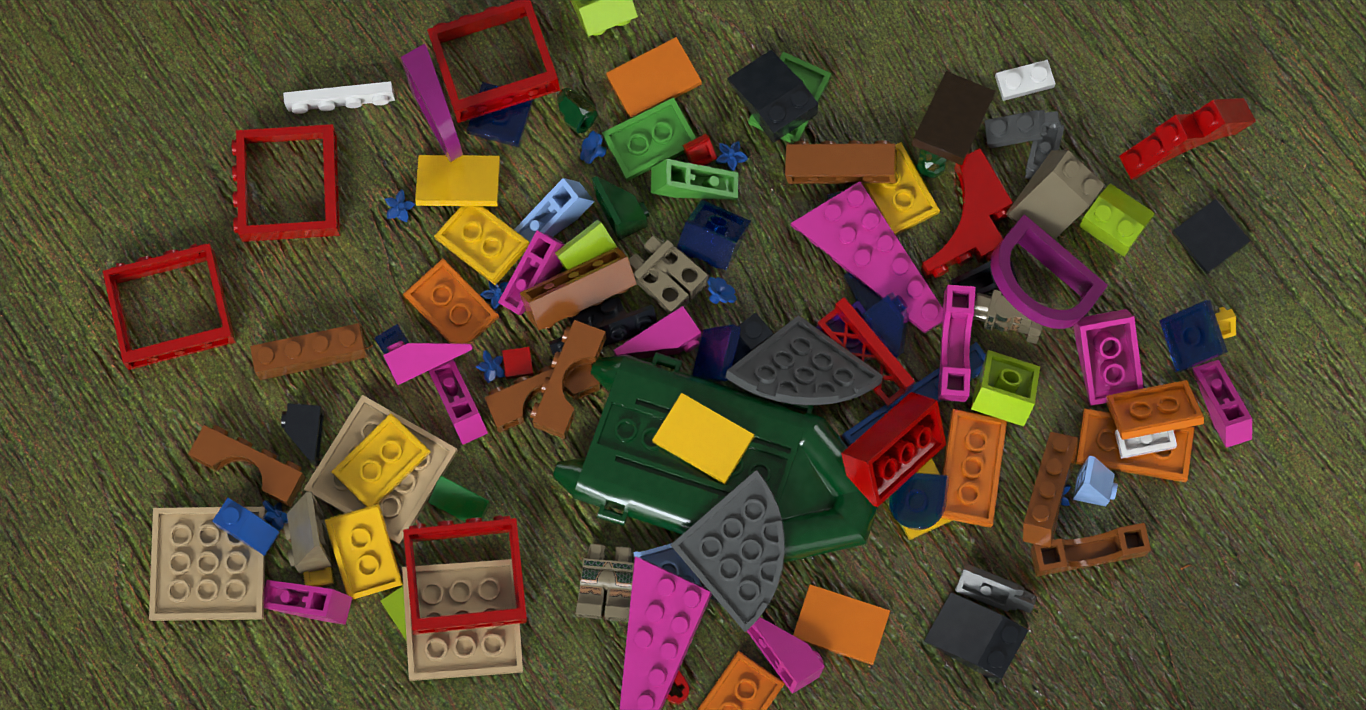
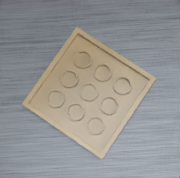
[304,395,458,546]
[149,507,267,621]
[402,559,523,681]

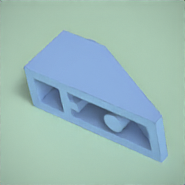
[514,178,595,242]
[1073,456,1118,507]

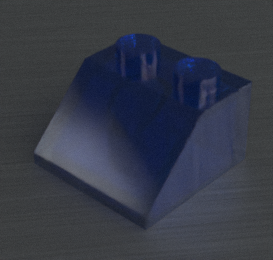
[677,200,751,270]

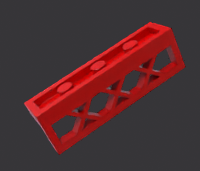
[817,297,915,408]

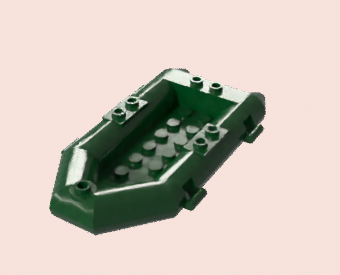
[553,352,879,563]

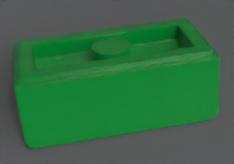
[428,476,491,522]

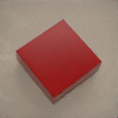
[682,134,717,166]
[502,347,534,379]

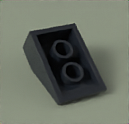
[727,50,818,143]
[924,592,1029,683]

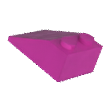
[1074,309,1144,406]

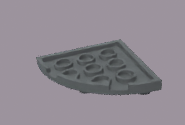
[726,315,883,405]
[671,470,785,632]

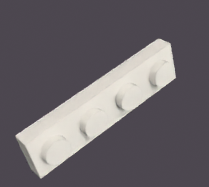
[283,81,395,114]

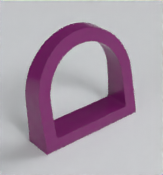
[401,43,463,162]
[991,214,1108,329]

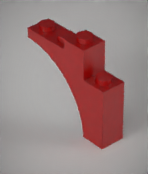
[1119,98,1256,179]
[921,148,1013,279]

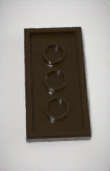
[911,71,996,165]

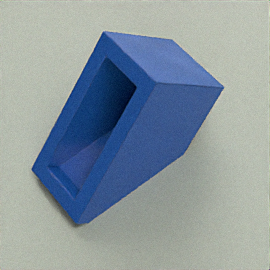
[212,498,280,556]

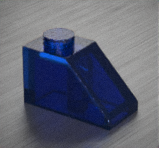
[862,292,909,358]

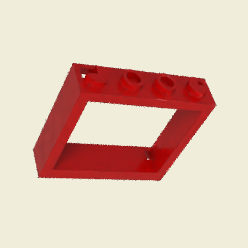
[427,0,560,123]
[232,124,340,242]
[103,243,236,370]
[403,515,527,635]

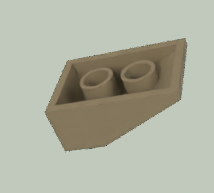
[1006,150,1105,240]
[284,491,333,574]

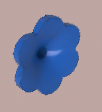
[580,131,606,164]
[707,277,737,304]

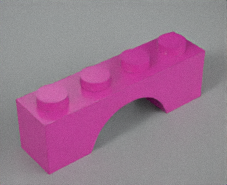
[938,285,975,402]

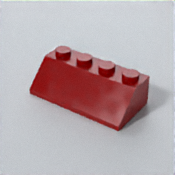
[841,392,946,507]

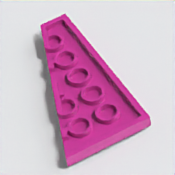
[790,181,943,333]
[620,556,712,710]

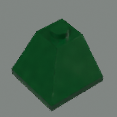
[592,176,650,241]

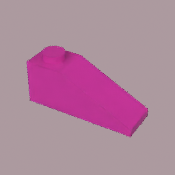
[498,230,565,316]
[614,306,701,359]
[383,340,475,385]
[429,359,488,445]
[1193,360,1252,448]
[264,580,352,625]
[747,617,825,694]

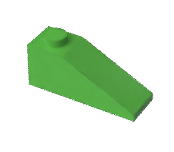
[651,159,738,200]

